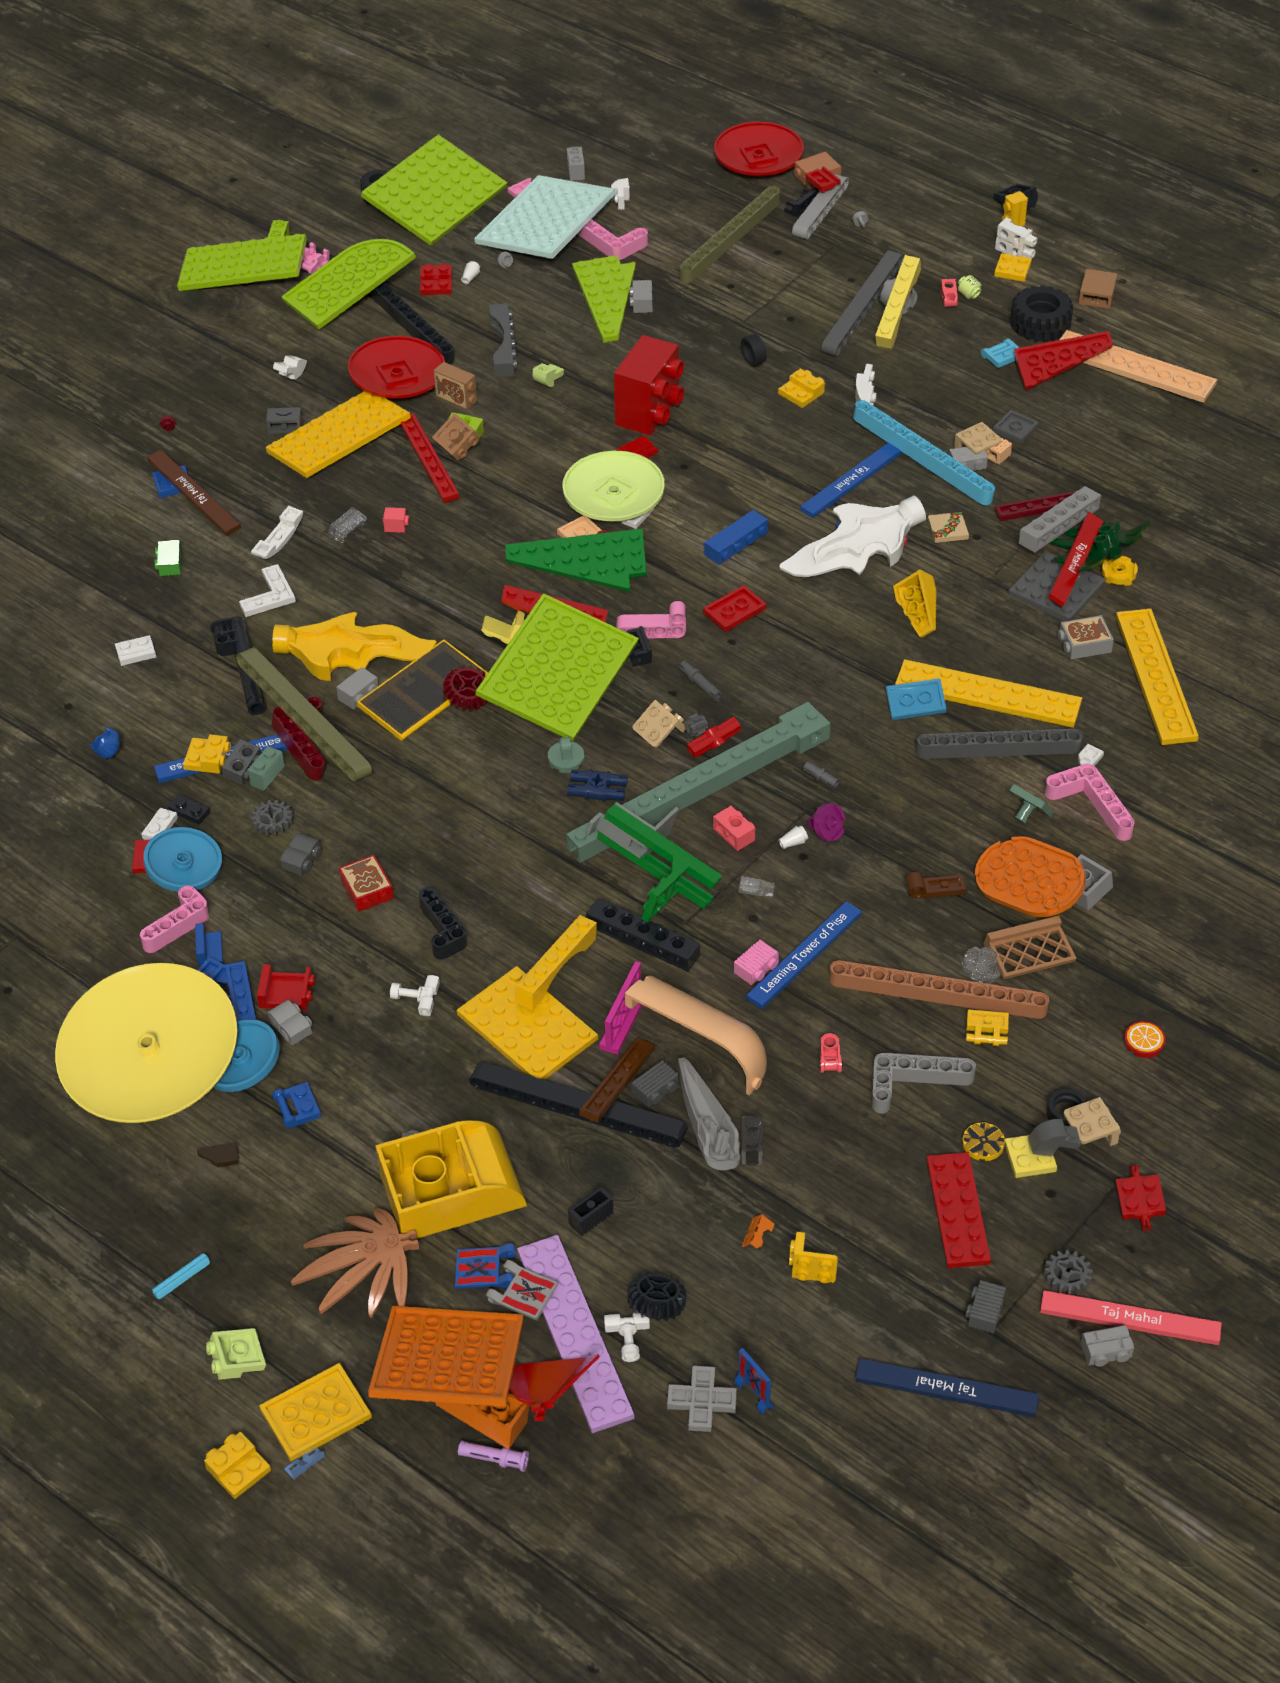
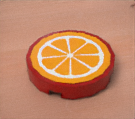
[1124,1021,1166,1058]

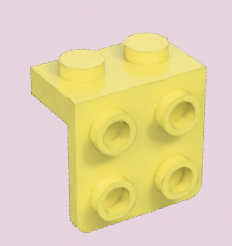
[481,610,525,644]

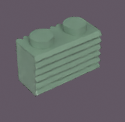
[248,746,285,791]

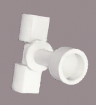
[390,975,440,1016]
[604,1313,650,1362]

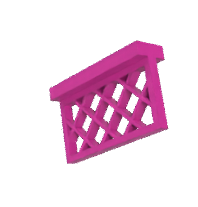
[599,961,643,1055]

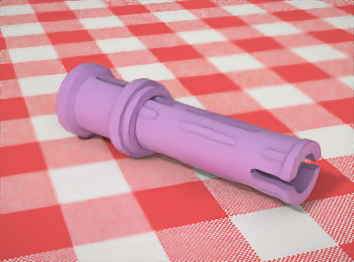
[458,1440,529,1472]

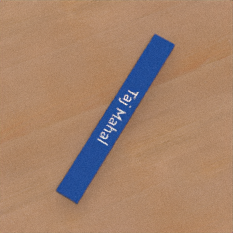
[800,442,902,518]

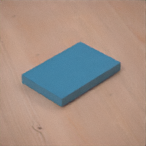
[886,678,947,720]

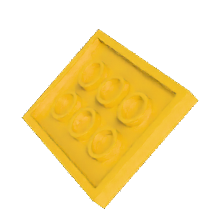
[259,1363,372,1461]

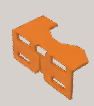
[741,1214,775,1249]

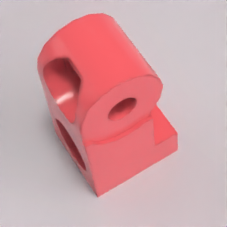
[940,279,958,307]

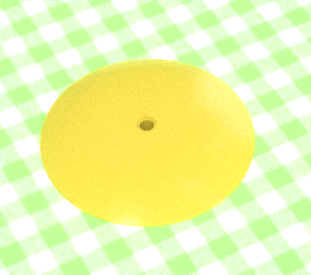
[55,963,237,1123]

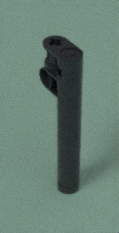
[210,616,266,715]

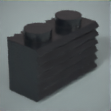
[567,1187,614,1236]

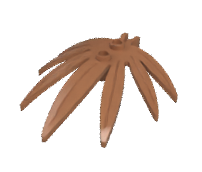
[291,1208,419,1318]

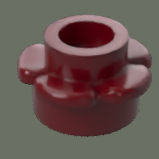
[159,415,176,431]

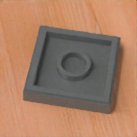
[993,410,1039,444]

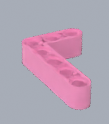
[577,219,648,260]
[1045,764,1134,841]

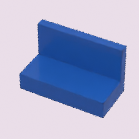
[195,923,223,967]

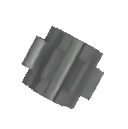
[684,713,708,738]

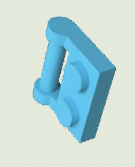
[981,339,1019,368]

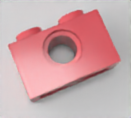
[713,806,756,851]

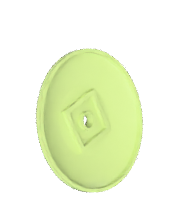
[563,451,665,521]

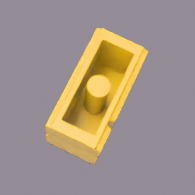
[1002,191,1028,226]

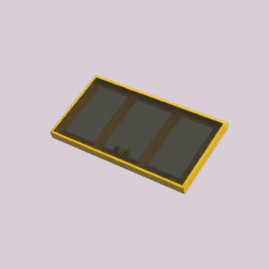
[357,640,488,741]

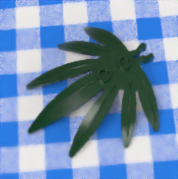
[1051,518,1151,570]

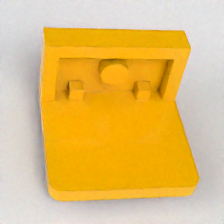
[789,1232,838,1283]

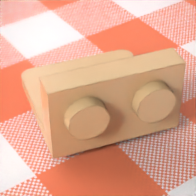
[954,422,1001,454]
[633,700,686,748]
[1064,1097,1121,1146]

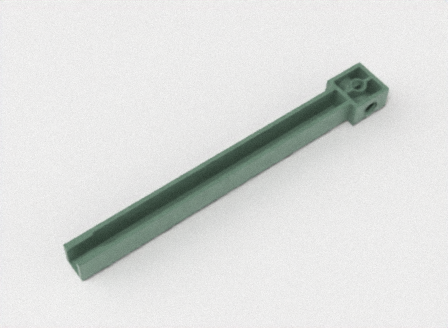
[566,702,831,863]

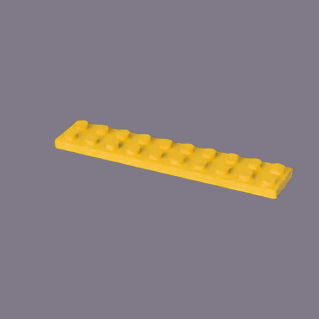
[1116,609,1199,745]
[895,659,1082,728]

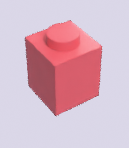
[383,507,410,533]

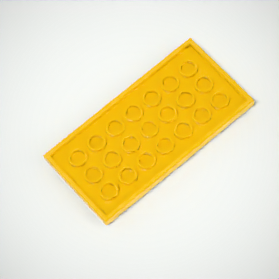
[266,391,411,478]

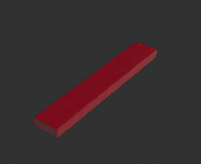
[994,488,1092,521]

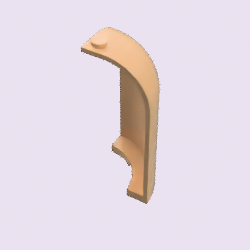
[625,976,767,1095]

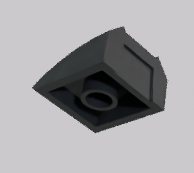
[993,183,1038,208]

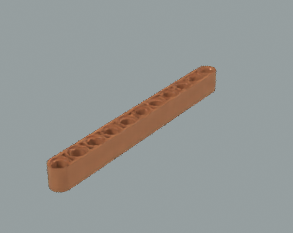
[829,961,1049,1019]

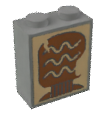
[1057,615,1114,660]

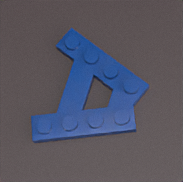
[197,957,256,1021]

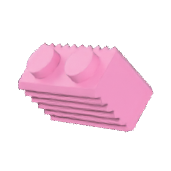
[734,939,779,985]

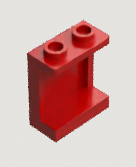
[257,964,315,1010]

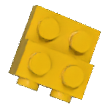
[778,368,825,408]
[183,734,231,774]
[204,1432,271,1499]

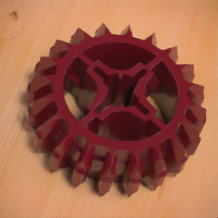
[443,665,488,712]

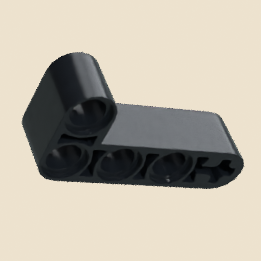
[419,887,467,959]

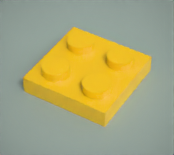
[994,253,1032,282]

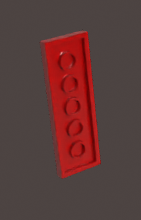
[926,1152,991,1268]

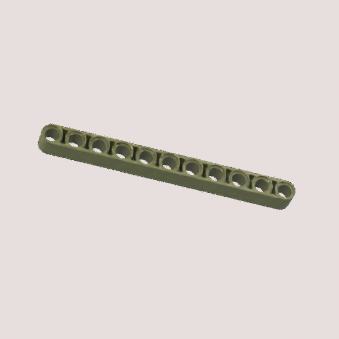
[680,186,780,283]
[236,647,372,782]

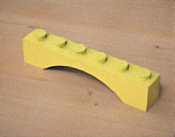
[875,255,921,349]

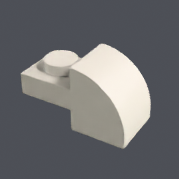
[611,178,629,209]
[273,356,307,380]

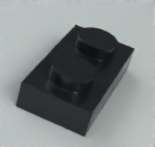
[168,794,210,825]

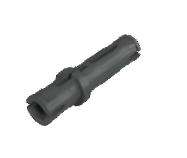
[679,660,722,701]

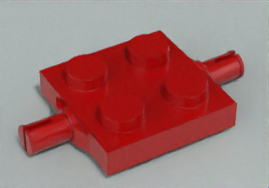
[1115,1165,1166,1231]

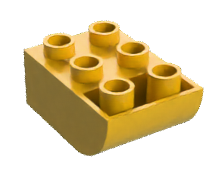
[375,1121,527,1238]

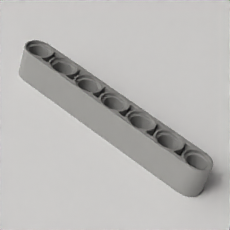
[792,174,849,240]

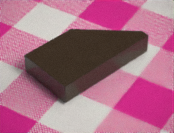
[197,1143,239,1168]

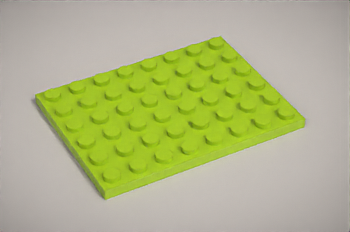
[361,135,508,246]
[476,593,639,742]

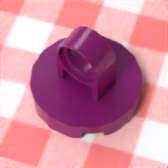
[808,803,845,841]

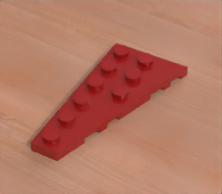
[1013,331,1113,391]
[501,585,608,623]

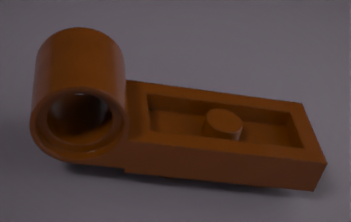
[906,872,966,898]

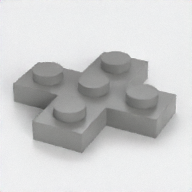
[667,1366,737,1432]

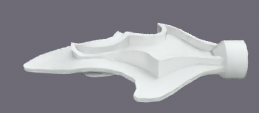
[780,496,926,577]

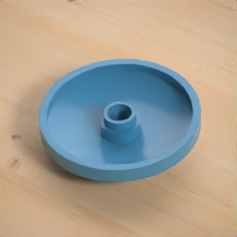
[143,827,222,892]
[213,1020,280,1092]

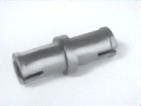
[803,761,840,790]

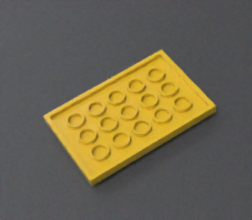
[456,966,598,1080]

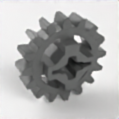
[251,800,293,836]
[1044,1250,1093,1295]

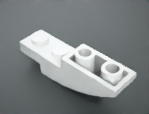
[855,364,876,406]

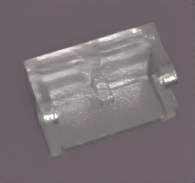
[329,507,367,543]

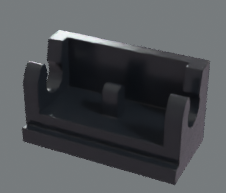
[785,188,816,218]
[626,626,652,667]

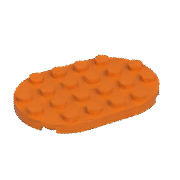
[975,836,1086,917]

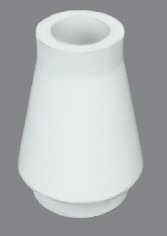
[461,261,480,284]
[778,826,808,849]

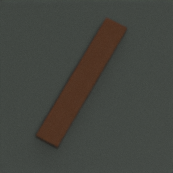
[579,1038,655,1122]

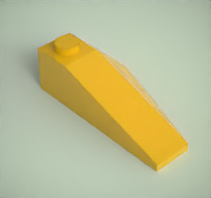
[893,570,936,638]

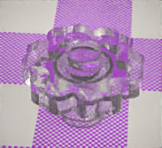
[962,947,1000,984]

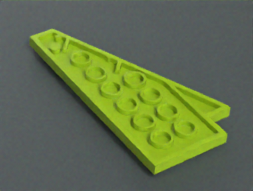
[572,255,636,343]

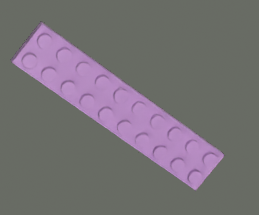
[517,1235,634,1433]

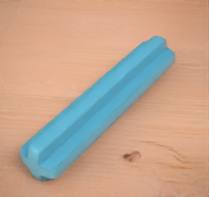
[152,1253,210,1299]

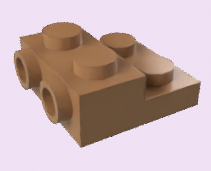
[432,413,480,460]

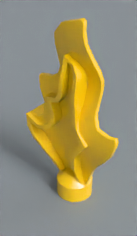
[273,612,436,681]

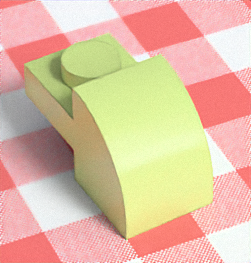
[533,363,564,387]

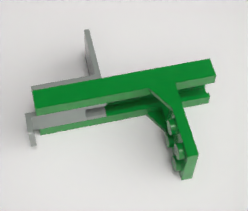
[586,802,723,923]

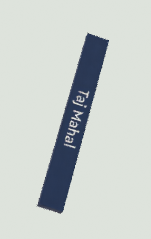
[855,1359,1039,1417]

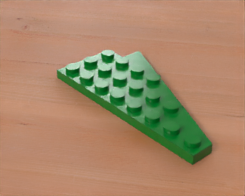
[505,529,647,592]

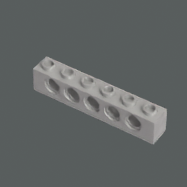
[1019,486,1101,552]

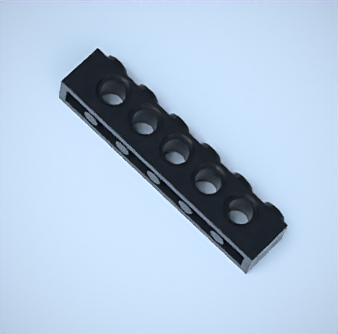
[586,898,700,972]

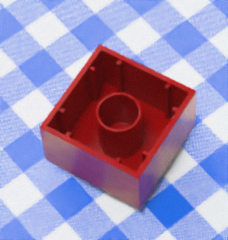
[614,335,684,436]

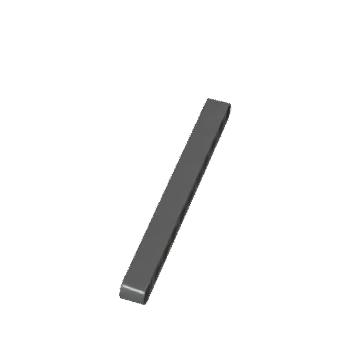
[821,250,904,356]

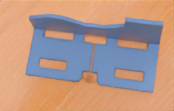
[284,1448,325,1480]

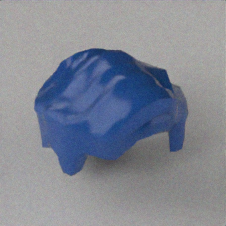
[90,727,120,759]

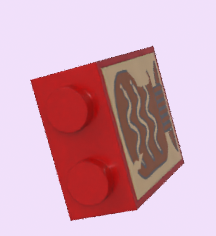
[338,855,394,912]

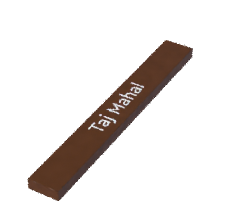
[147,450,240,536]

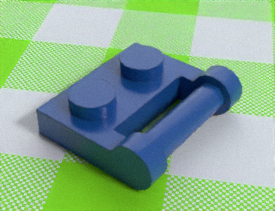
[272,1082,321,1128]

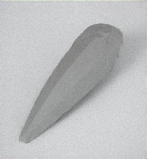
[678,1057,741,1170]

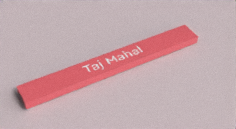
[1040,1291,1222,1345]

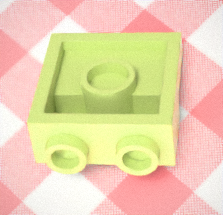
[206,1328,266,1380]

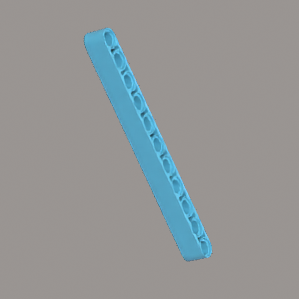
[853,400,995,505]

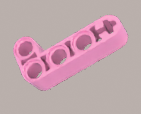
[616,601,686,638]
[140,886,209,953]

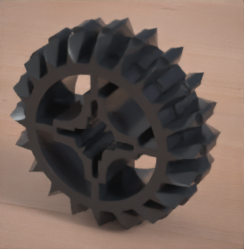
[627,1272,687,1322]

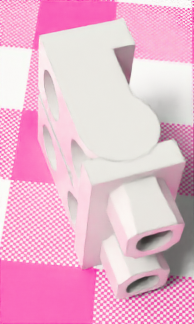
[995,217,1038,258]

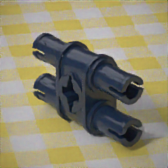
[567,769,628,802]

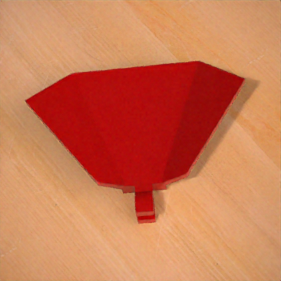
[510,1354,600,1421]

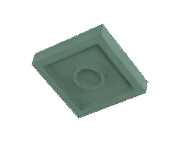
[1010,784,1054,823]

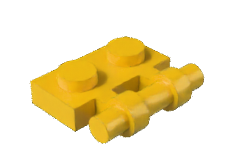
[966,1010,1009,1046]

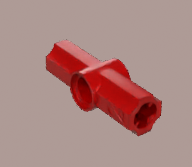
[686,717,741,758]

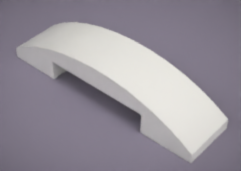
[251,506,303,559]

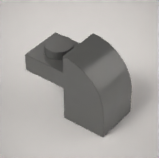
[1028,1119,1081,1157]

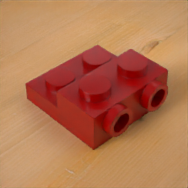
[420,263,452,295]

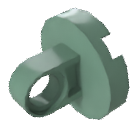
[548,737,585,773]

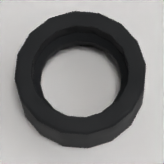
[741,333,767,367]
[1047,1089,1087,1126]

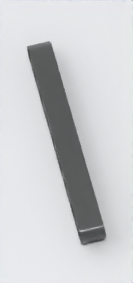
[916,729,1083,759]

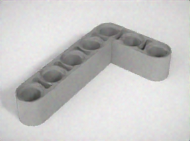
[872,1053,976,1114]

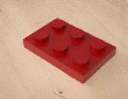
[703,585,767,632]

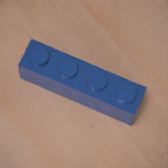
[704,510,768,565]

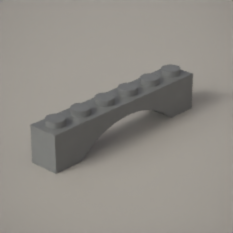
[489,303,517,377]

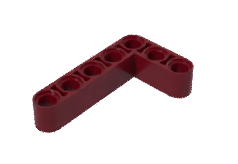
[272,696,325,781]

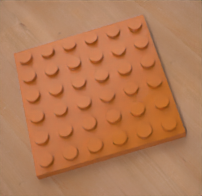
[369,1306,524,1407]

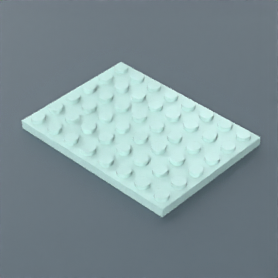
[474,175,615,259]

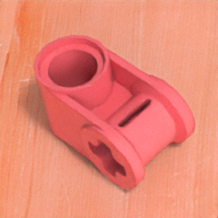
[820,1033,842,1073]

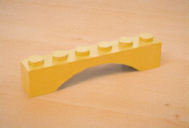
[515,915,597,1011]

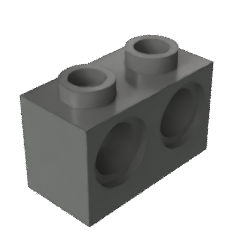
[222,739,261,785]

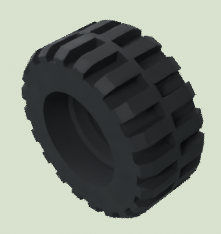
[1010,285,1073,342]

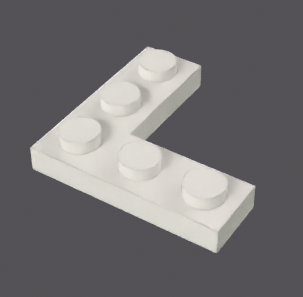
[239,564,296,617]

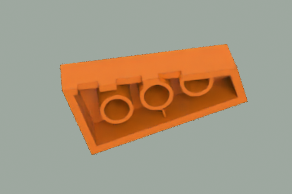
[436,1394,530,1449]

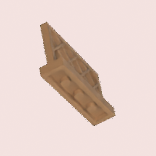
[983,916,1077,980]

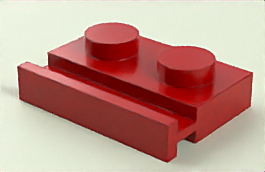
[805,166,841,192]
[617,436,658,458]

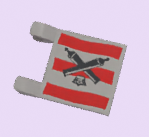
[486,1260,558,1321]

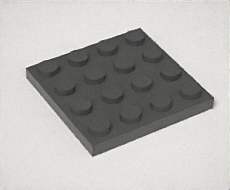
[1008,551,1106,622]

